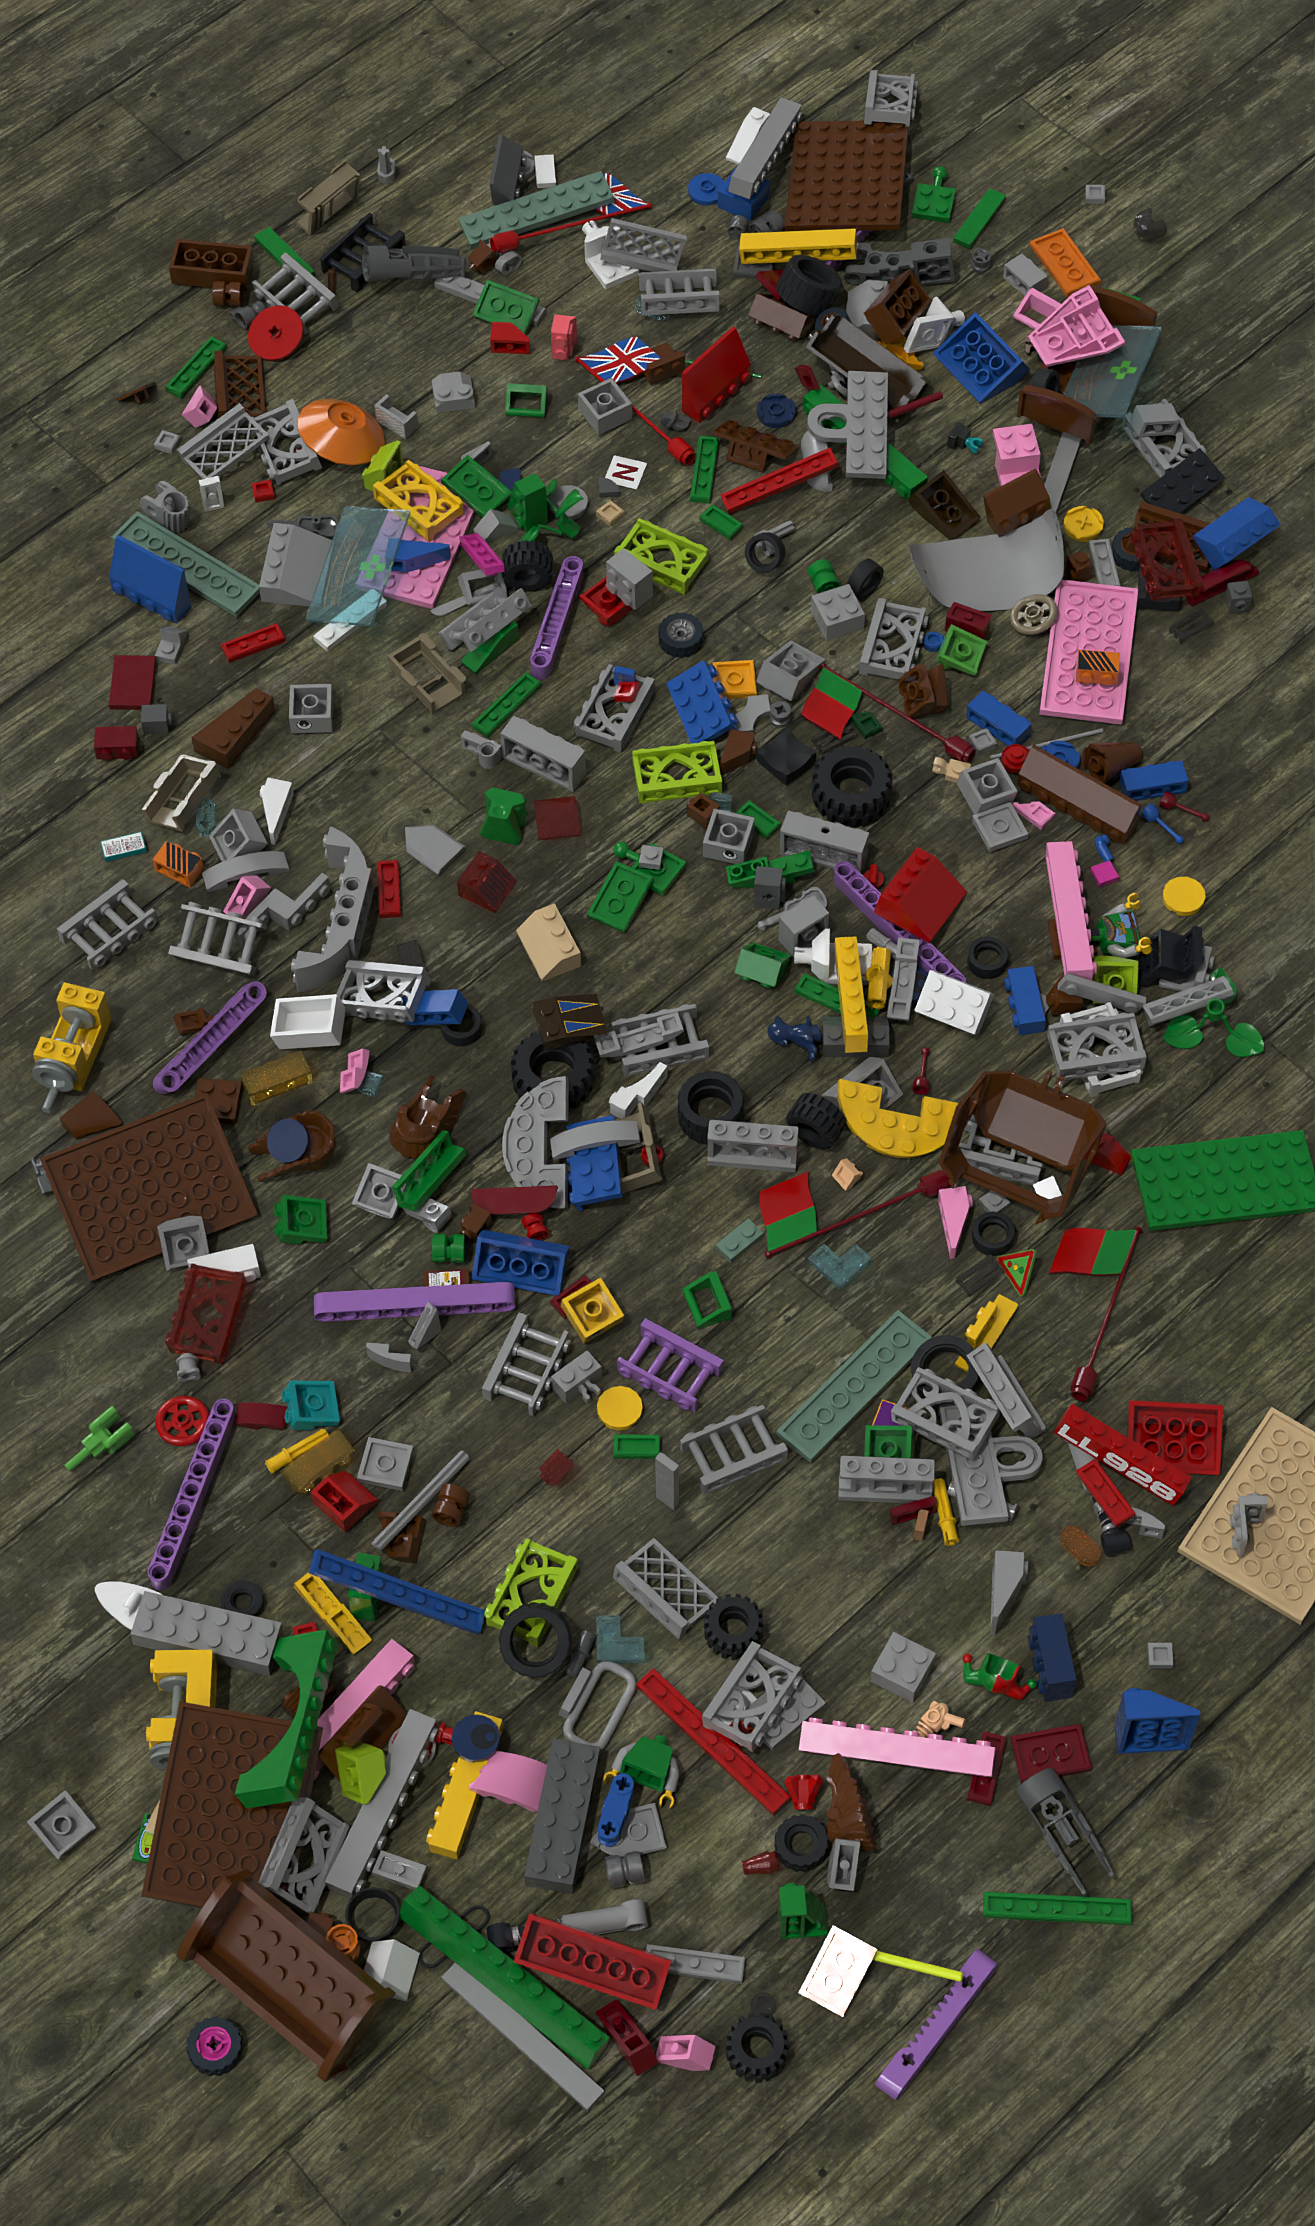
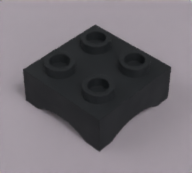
[1137,566,1181,611]
[757,728,816,786]

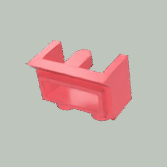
[551,315,577,360]

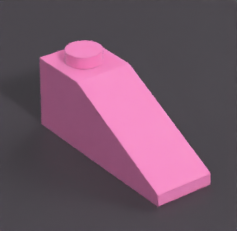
[938,1186,973,1259]

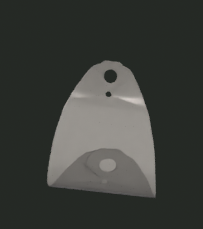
[909,508,1064,611]

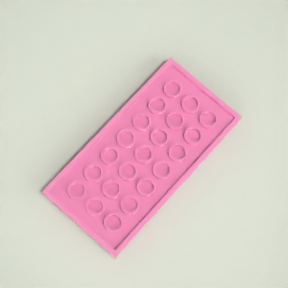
[356,466,476,609]
[1039,580,1138,725]

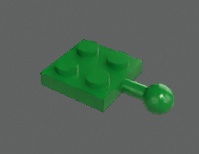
[912,166,956,223]
[613,841,686,896]

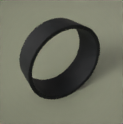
[345,1887,399,1943]

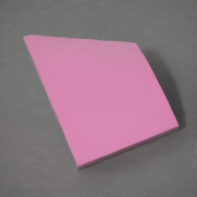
[468,1751,547,1812]

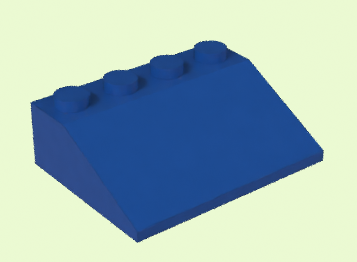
[933,312,1030,404]
[109,535,191,623]
[1114,1688,1200,1754]

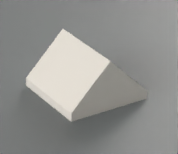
[364,1940,420,2001]

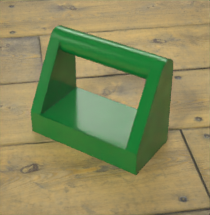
[505,383,548,418]
[682,1271,732,1329]

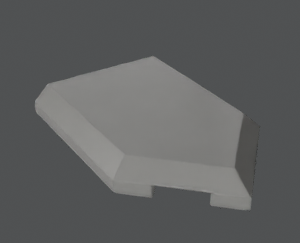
[405,825,466,876]
[590,1803,667,1858]

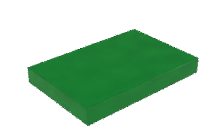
[472,279,540,335]
[441,455,512,518]
[587,861,654,934]

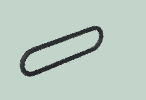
[418,1905,490,1968]

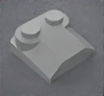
[432,372,475,413]
[352,1163,406,1220]
[157,1216,209,1270]
[27,1790,96,1860]

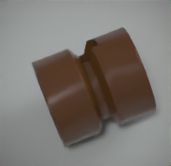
[212,280,243,307]
[431,1484,470,1527]

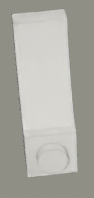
[609,1062,668,1119]

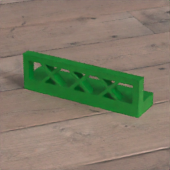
[392,1130,467,1212]

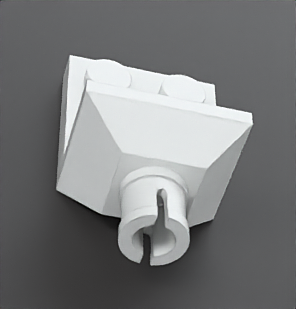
[582,221,639,290]
[903,297,965,353]
[794,929,872,985]

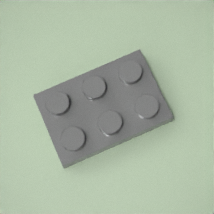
[745,1675,826,1751]

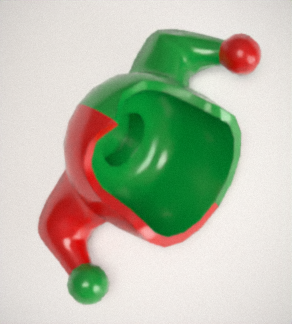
[962,1653,1037,1700]

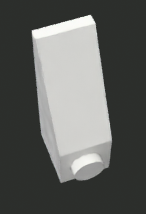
[726,107,770,165]
[260,778,294,845]
[187,1244,261,1282]

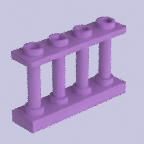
[617,1318,723,1412]

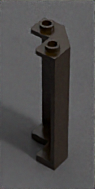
[806,313,931,416]

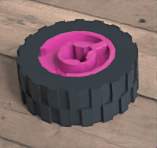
[186,2016,243,2076]

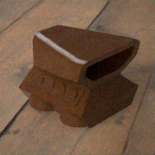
[898,663,948,719]

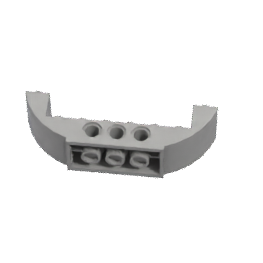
[291,827,374,992]

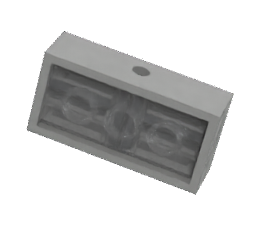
[780,811,869,873]

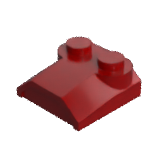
[579,577,632,626]

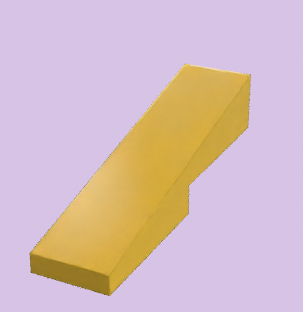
[293,1572,372,1656]

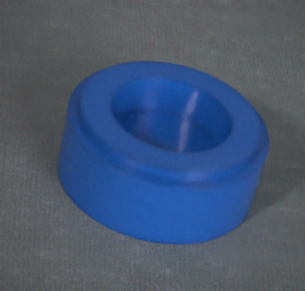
[923,631,944,652]

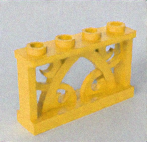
[373,460,464,542]

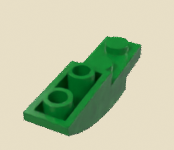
[726,850,814,888]

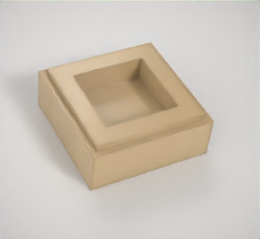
[596,500,624,527]

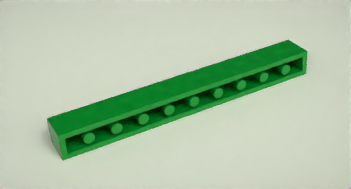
[399,1885,610,2070]

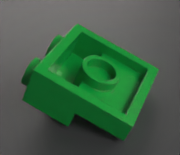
[274,1195,327,1245]

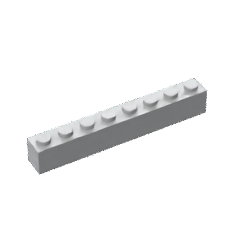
[728,98,803,199]
[325,1709,439,1899]

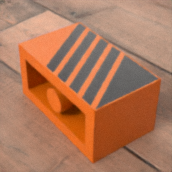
[1076,650,1120,685]
[152,841,204,888]

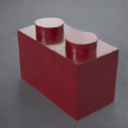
[94,726,139,760]

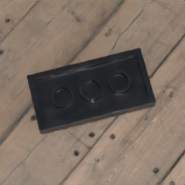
[1140,448,1225,514]

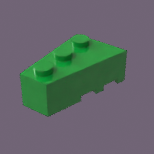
[507,473,548,533]
[778,1883,829,1940]

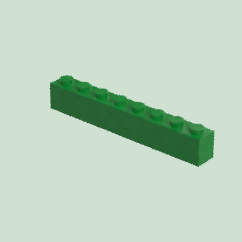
[803,384,928,499]

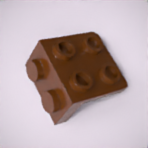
[643,343,685,385]

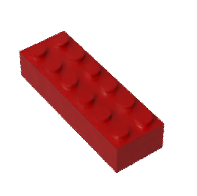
[514,1913,672,2010]

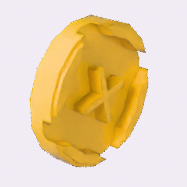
[1063,506,1104,542]
[1162,877,1205,916]
[597,1386,643,1431]

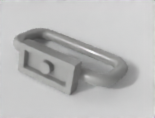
[558,1661,636,1751]

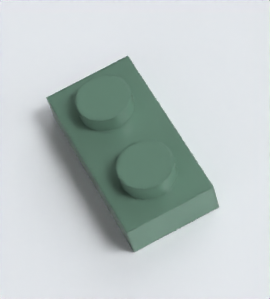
[715,1218,764,1264]

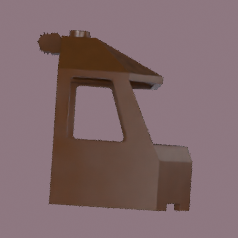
[938,1070,1107,1225]

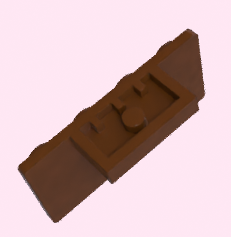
[713,420,799,472]
[318,1685,407,1782]

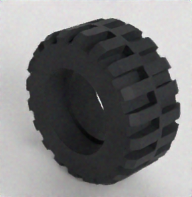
[812,745,892,827]
[511,1031,595,1111]

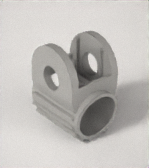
[140,481,190,533]

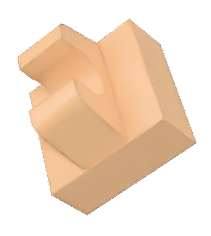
[832,1158,863,1191]

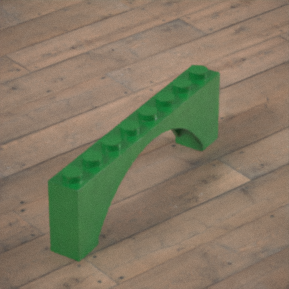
[235,1629,338,1808]

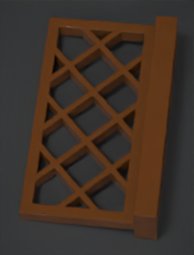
[213,351,265,419]
[1128,501,1210,570]

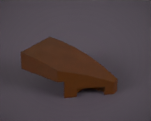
[173,1007,214,1036]

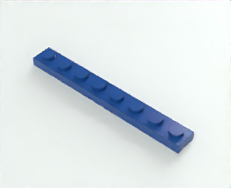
[309,1549,485,1634]

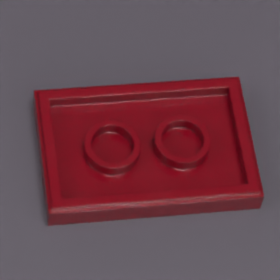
[109,655,156,710]
[1010,1724,1092,1784]

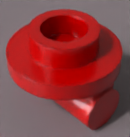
[863,864,884,889]

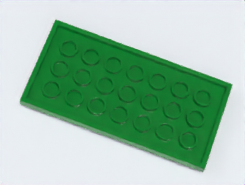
[1130,1130,1315,1231]

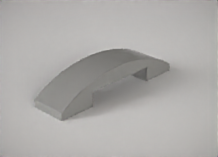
[202,851,290,892]
[887,938,920,1021]
[594,1012,684,1057]
[550,1120,640,1160]

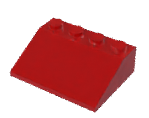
[682,326,751,423]
[874,847,967,943]
[1127,1400,1223,1475]

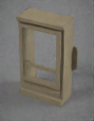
[297,160,360,236]
[387,633,466,715]
[142,754,221,831]
[597,1103,663,1193]

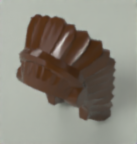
[389,1075,467,1159]
[248,1110,336,1182]
[826,1753,877,1852]

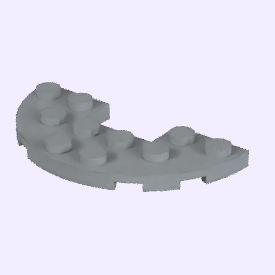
[502,1076,569,1209]

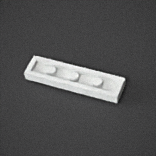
[313,589,388,652]

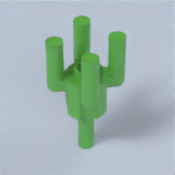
[64,1406,136,1472]

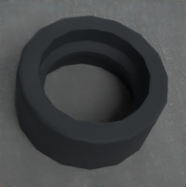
[1031,368,1060,393]
[745,532,785,572]
[847,558,884,599]
[967,936,1009,979]
[441,1005,482,1047]
[972,1211,1015,1256]

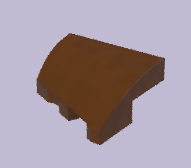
[60,1091,123,1140]
[377,1512,425,1564]

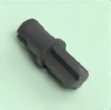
[566,1631,596,1677]

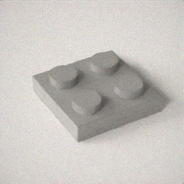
[972,802,1028,852]
[357,1437,414,1491]

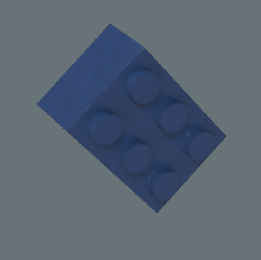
[1027,1613,1076,1702]

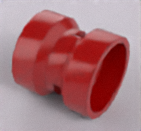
[521,1213,549,1241]

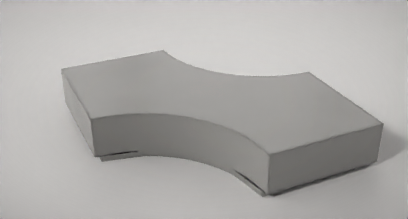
[735,694,771,733]

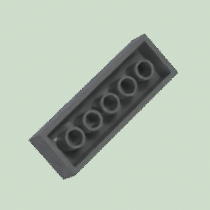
[524,1739,601,1894]

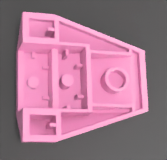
[1028,285,1126,367]

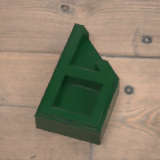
[850,711,883,740]

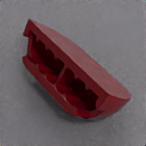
[1186,560,1259,607]
[472,1185,558,1215]

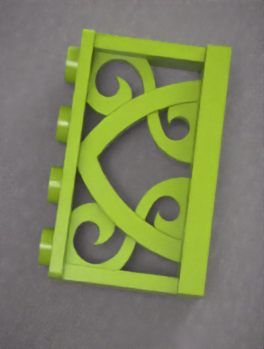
[614,518,708,595]
[632,741,722,804]
[484,1538,578,1648]

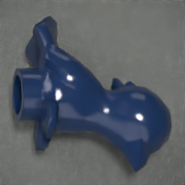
[767,1016,822,1062]

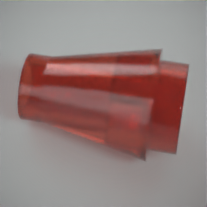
[742,1850,779,1875]

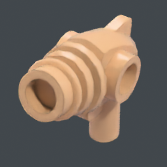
[913,1701,966,1738]

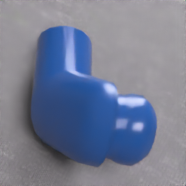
[1094,834,1114,862]

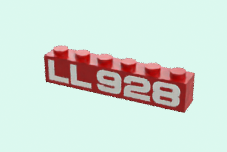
[1053,1404,1192,1506]

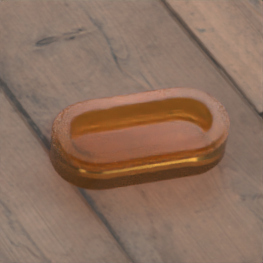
[1060,1526,1101,1566]

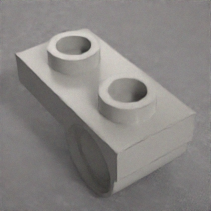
[461,730,502,769]
[403,1198,452,1233]

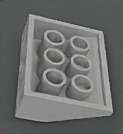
[259,523,335,608]

